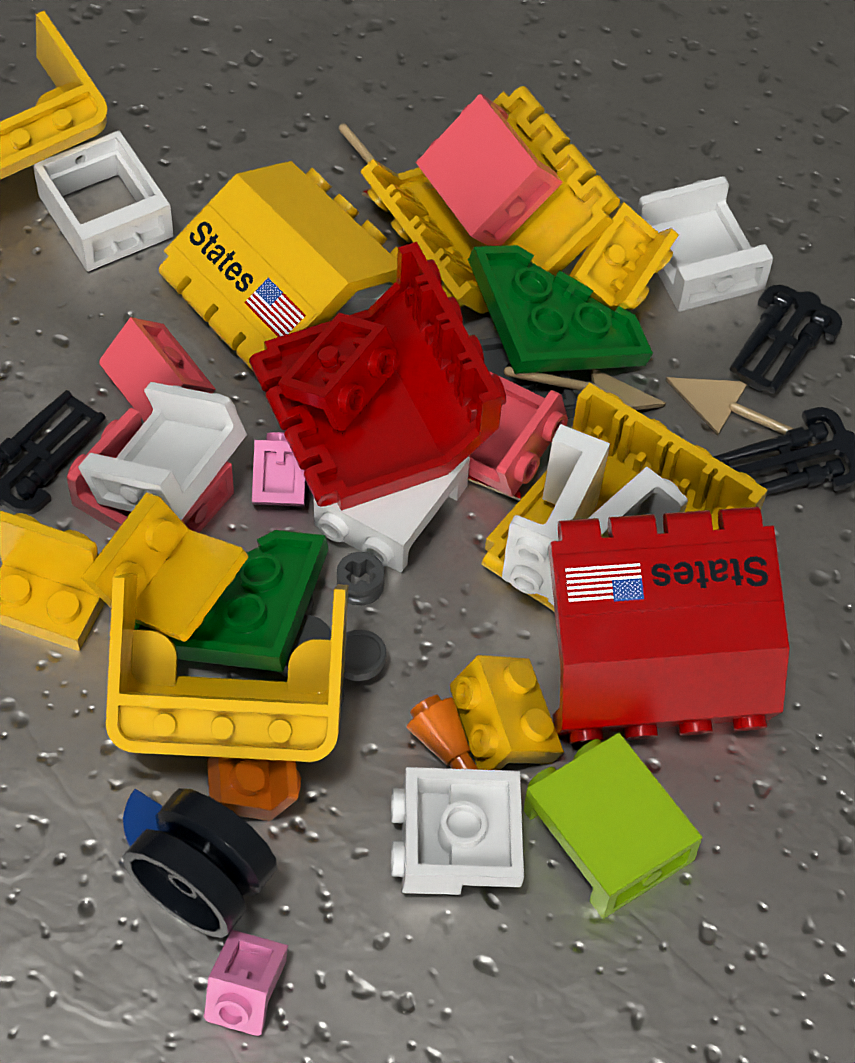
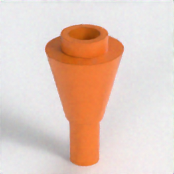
[406,695,479,770]

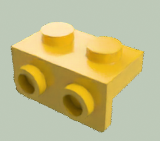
[569,202,679,311]
[450,655,564,770]

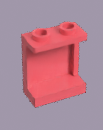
[416,94,563,246]
[468,371,568,497]
[67,408,234,533]

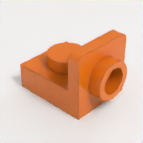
[207,757,301,821]

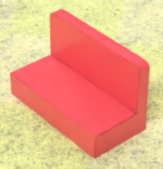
[99,317,216,422]

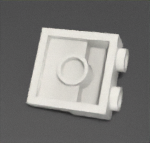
[391,767,524,895]

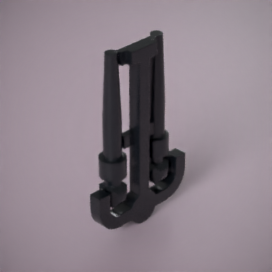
[729,285,842,393]
[0,390,106,515]
[713,407,855,495]

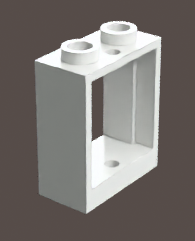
[33,130,174,272]

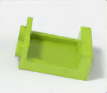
[523,732,703,919]

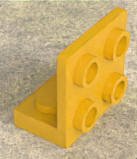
[81,492,248,642]
[0,510,105,651]

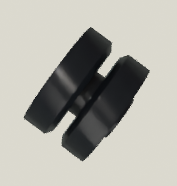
[122,788,277,938]

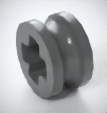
[337,551,384,606]

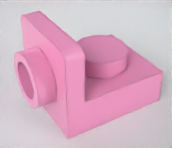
[252,432,306,507]
[204,930,288,1036]

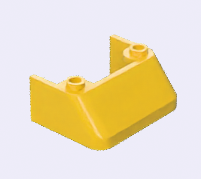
[0,10,107,180]
[106,573,349,762]

